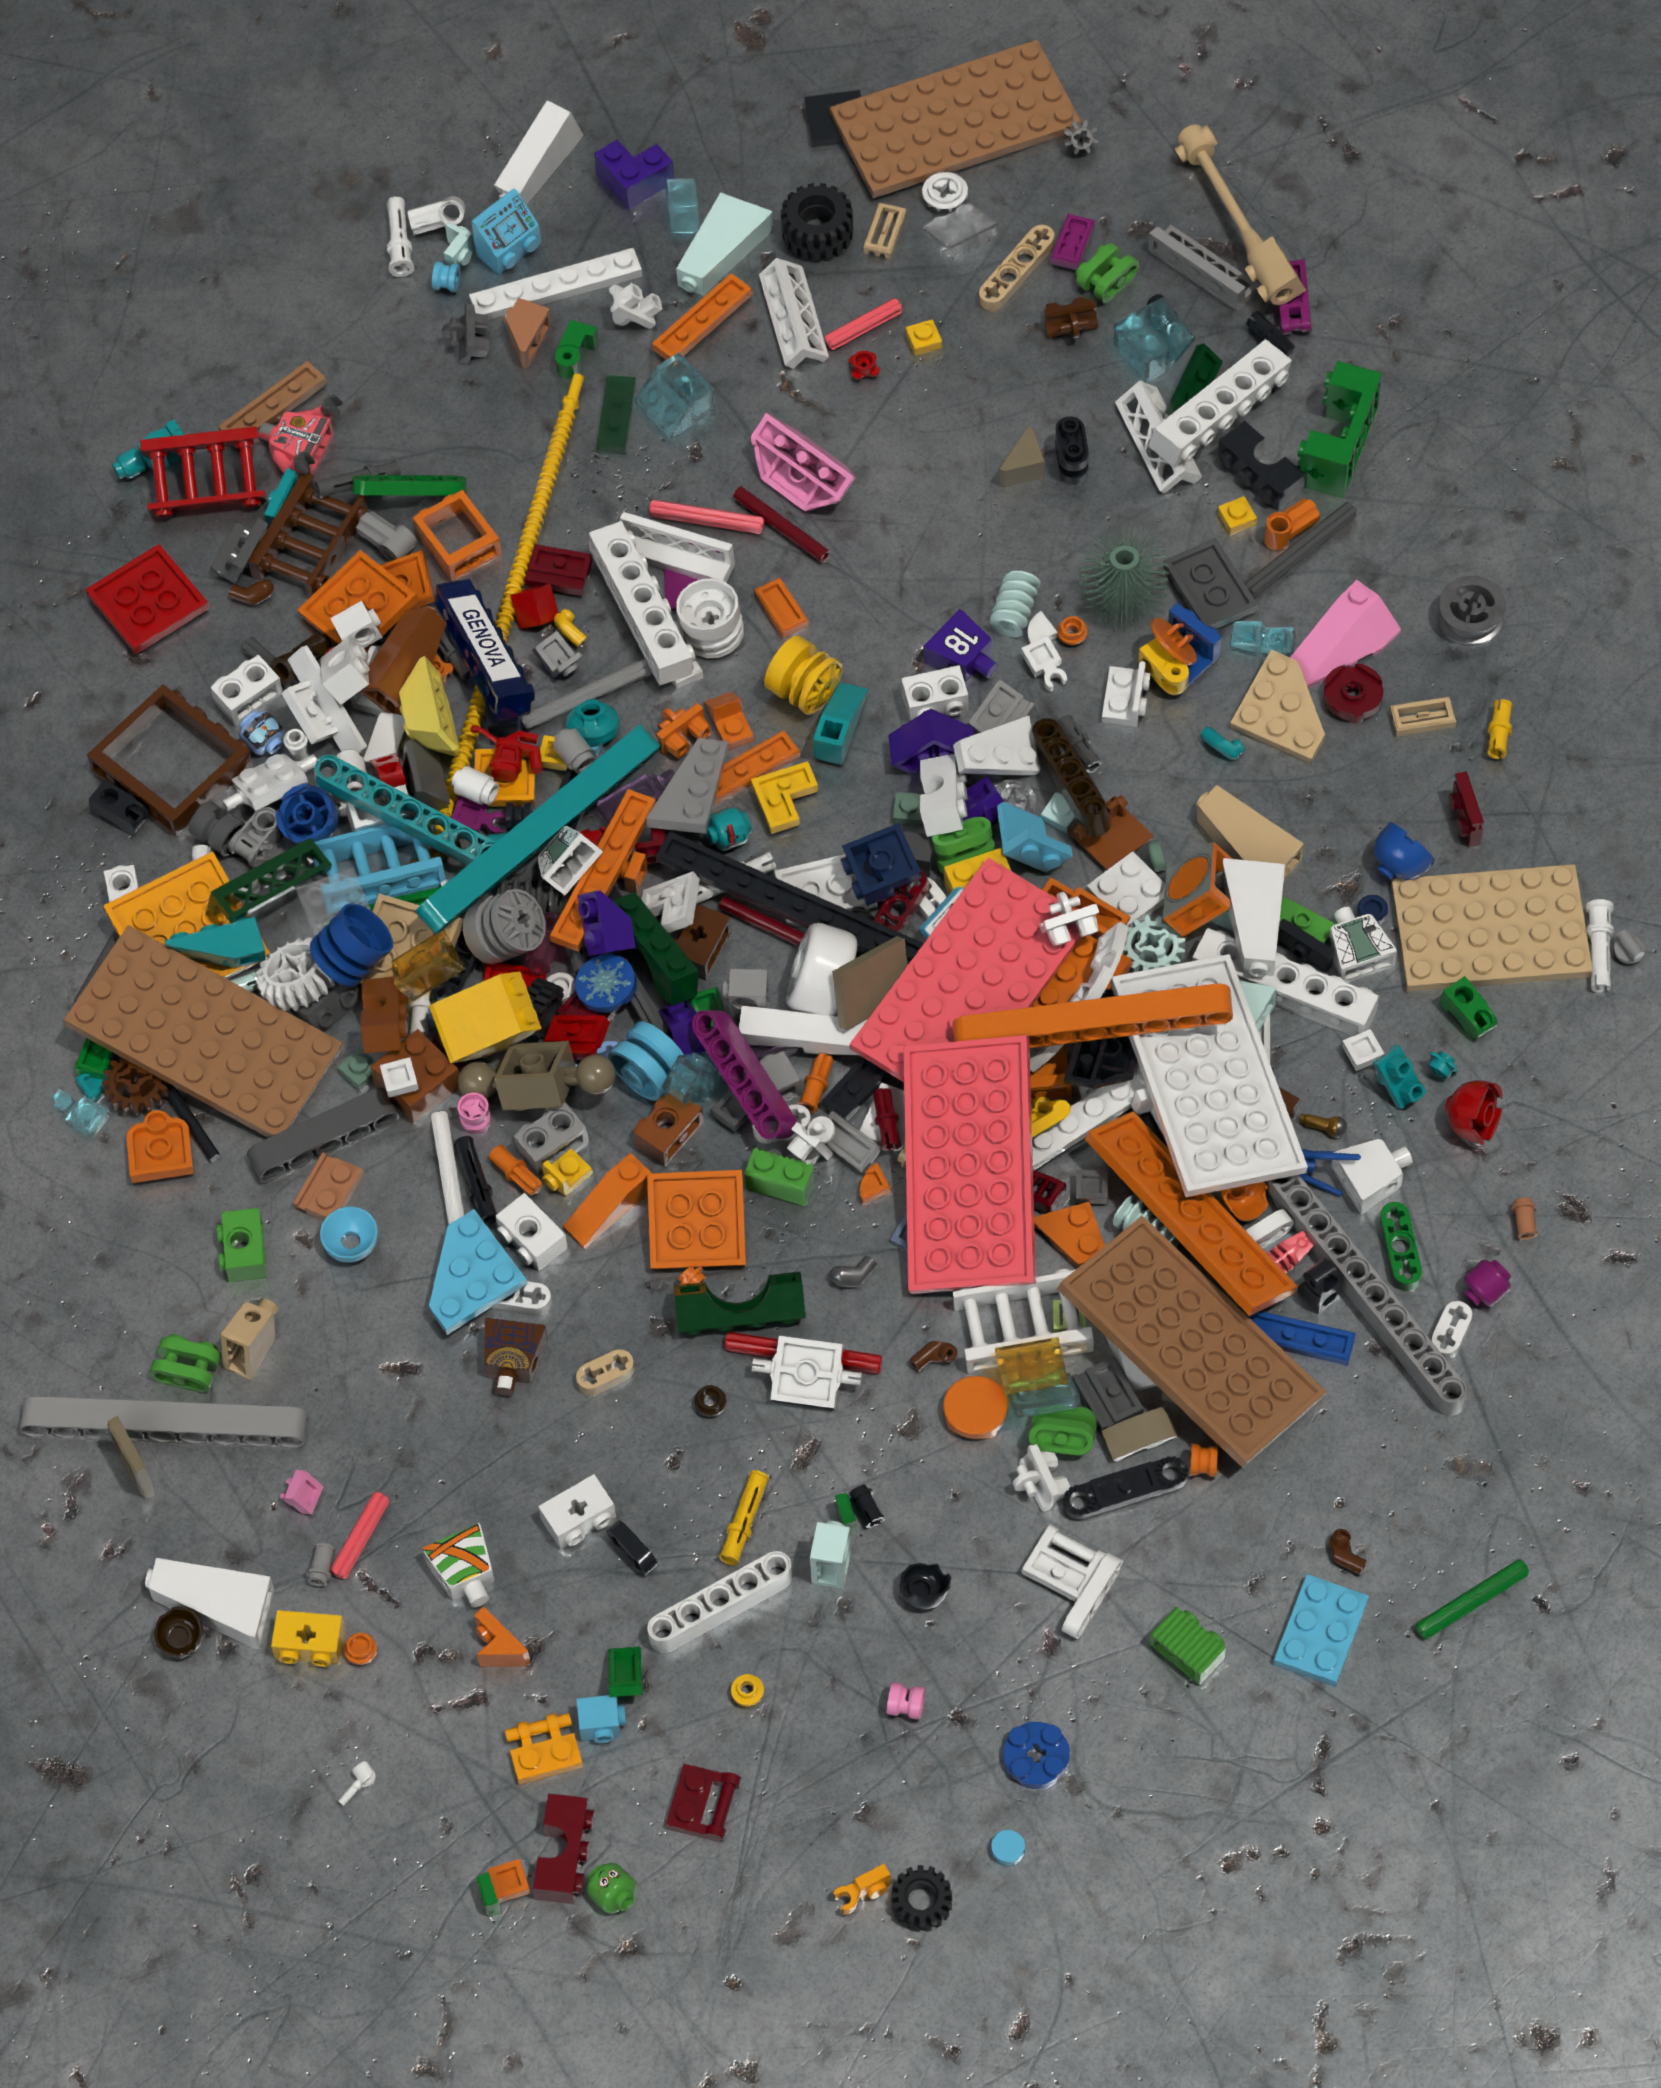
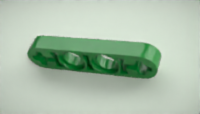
[352,475,467,496]

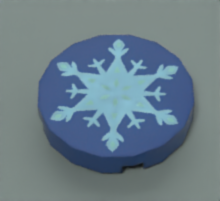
[575,954,637,1013]

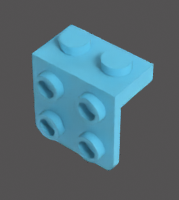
[997,802,1073,873]

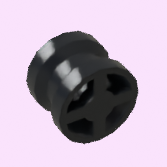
[506,801,533,832]

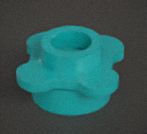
[1427,1051,1458,1079]

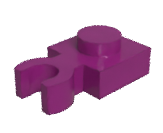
[452,796,506,835]

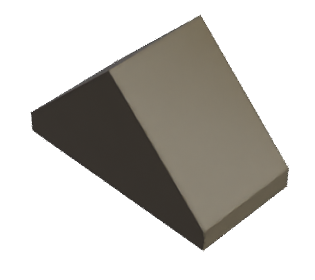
[999,426,1045,488]

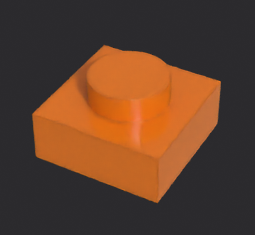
[621,851,648,894]
[488,1859,530,1903]

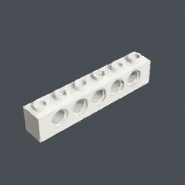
[1148,339,1292,468]
[589,521,695,686]
[1192,928,1379,1036]

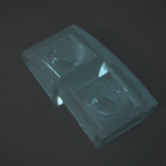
[666,179,700,233]
[1229,621,1296,658]

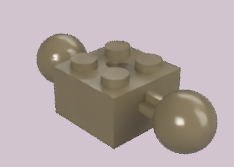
[458,1041,616,1111]

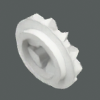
[922,172,968,212]

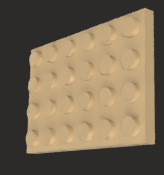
[1391,864,1592,992]

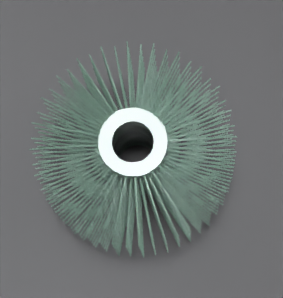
[1079,523,1169,633]

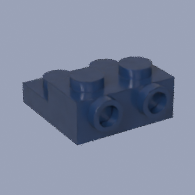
[840,823,922,906]

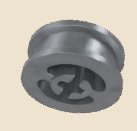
[1438,576,1506,646]

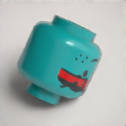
[705,807,752,851]

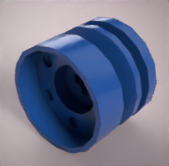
[310,903,393,987]

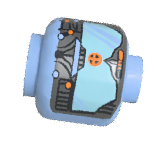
[239,710,284,755]

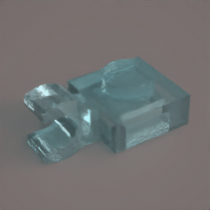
[52,1089,110,1139]

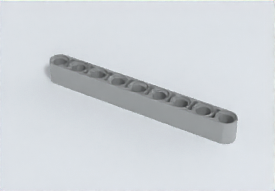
[19,1396,307,1448]

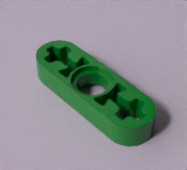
[1380,1202,1422,1291]

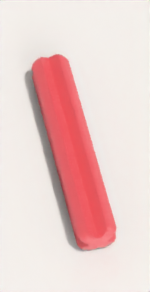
[825,298,902,350]
[330,1491,389,1580]

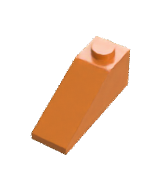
[563,1153,652,1249]

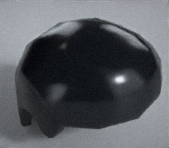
[899,1563,951,1610]

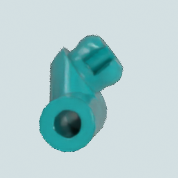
[1201,726,1245,759]

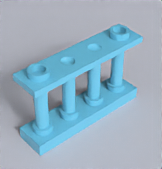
[314,816,446,915]

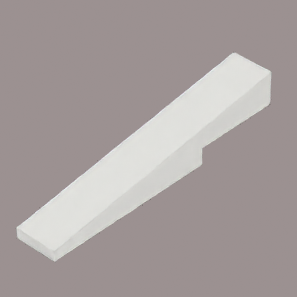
[739,1006,867,1055]

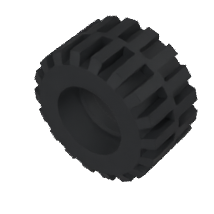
[781,183,853,261]

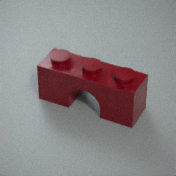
[533,1793,595,1905]

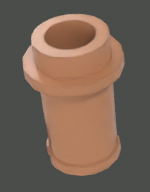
[1511,1197,1538,1240]

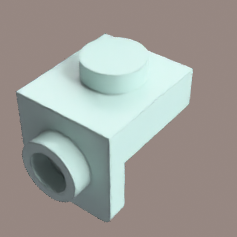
[444,222,474,268]

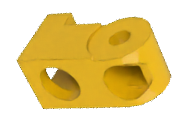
[1138,638,1189,695]

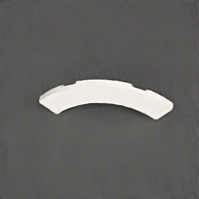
[1030,922,1128,1073]

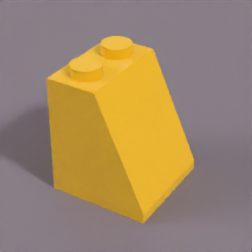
[429,971,542,1063]

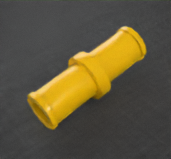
[1487,699,1513,759]

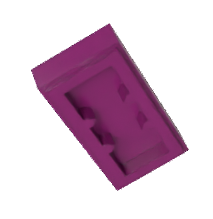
[1051,213,1095,270]

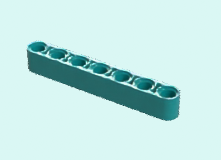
[314,755,496,866]

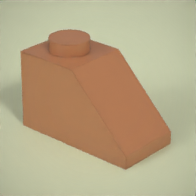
[504,298,552,369]

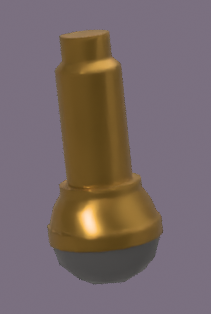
[1299,1114,1347,1138]

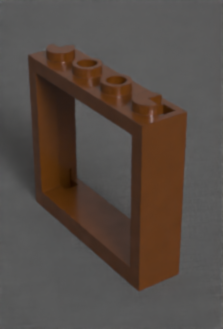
[87,684,253,837]

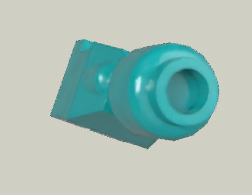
[112,419,184,479]

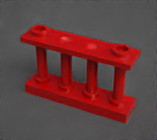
[140,426,267,518]

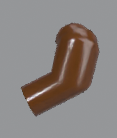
[229,579,274,606]
[909,1341,958,1372]
[1329,1529,1367,1575]

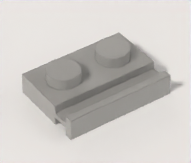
[967,679,1034,734]

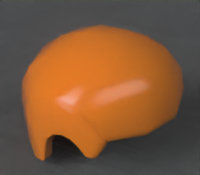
[1220,1181,1269,1222]

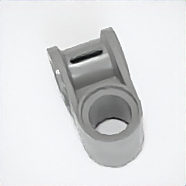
[228,807,283,867]

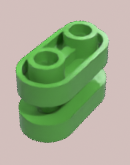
[1076,243,1140,303]
[932,817,996,874]
[149,1334,222,1393]
[1029,1403,1097,1455]

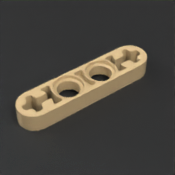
[979,225,1055,311]

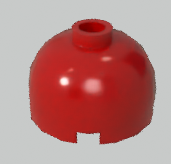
[1445,1080,1503,1145]

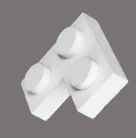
[641,872,700,933]

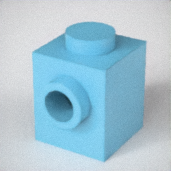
[577,1695,626,1743]

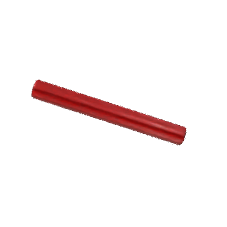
[725,1332,882,1374]

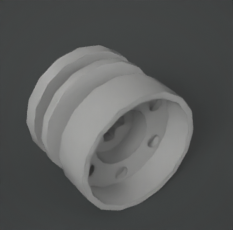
[463,889,546,965]

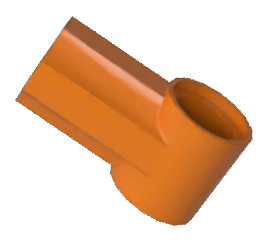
[1264,498,1320,551]

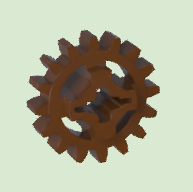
[102,1057,169,1117]

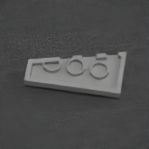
[646,738,728,834]

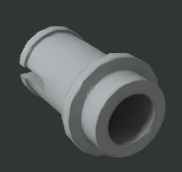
[306,1543,336,1587]

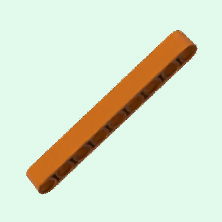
[953,983,1233,1048]

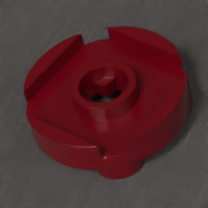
[1323,664,1384,724]

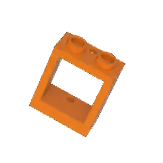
[412,490,502,582]

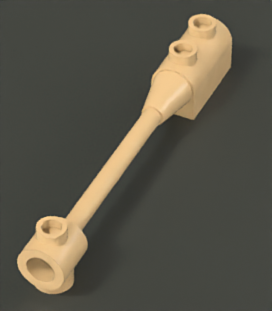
[1175,124,1306,305]

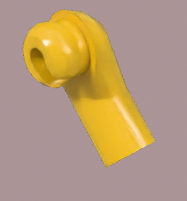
[554,609,587,648]

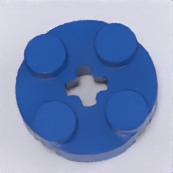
[1003,1722,1070,1789]

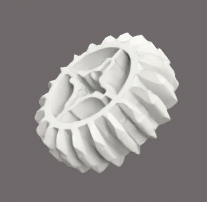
[256,937,335,1012]

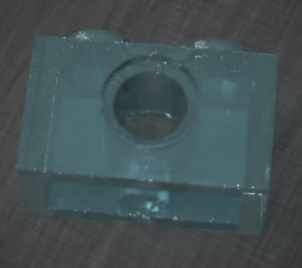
[661,1051,724,1104]

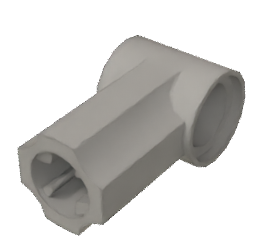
[356,511,418,561]

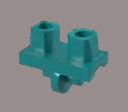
[1373,1044,1426,1109]

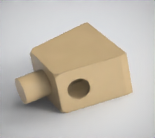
[221,1299,278,1380]

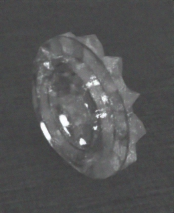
[994,780,1037,814]

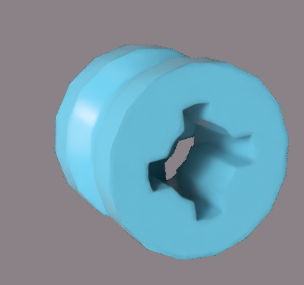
[432,261,460,293]

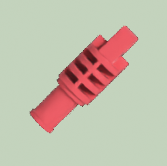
[1267,1231,1314,1274]

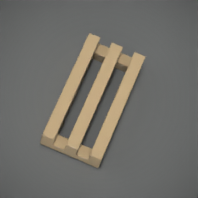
[863,203,907,259]
[1390,697,1456,737]

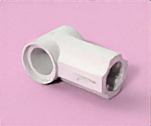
[407,196,466,235]

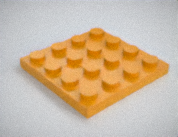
[103,851,270,979]

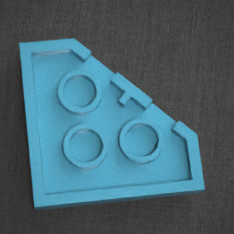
[429,1209,527,1335]

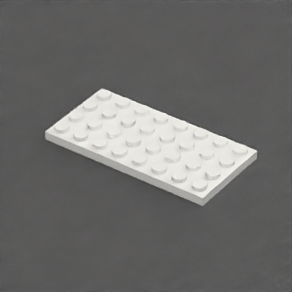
[1110,954,1308,1197]

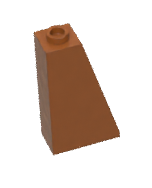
[359,606,447,716]

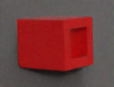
[510,584,558,629]

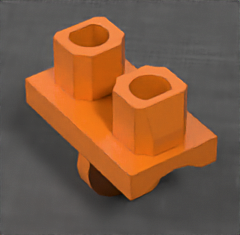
[656,703,711,758]

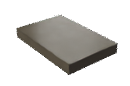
[832,936,908,1030]

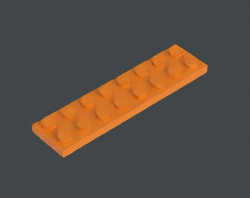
[1085,1111,1298,1316]

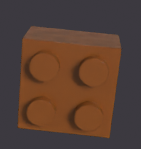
[370,1029,459,1124]

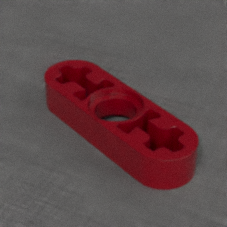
[873,870,929,933]

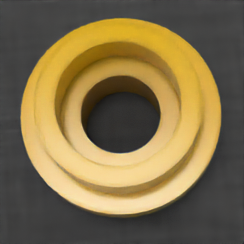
[731,1674,764,1707]

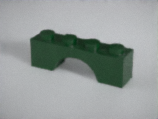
[613,892,699,1007]
[674,1271,806,1334]

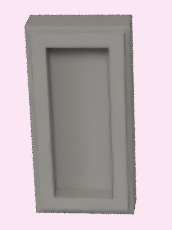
[825,1111,882,1173]

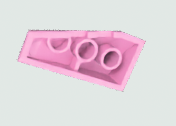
[1290,580,1401,688]

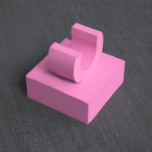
[280,1470,324,1515]

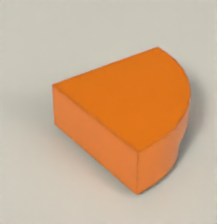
[859,1163,891,1205]

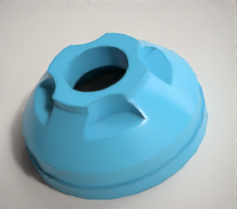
[320,1206,378,1262]

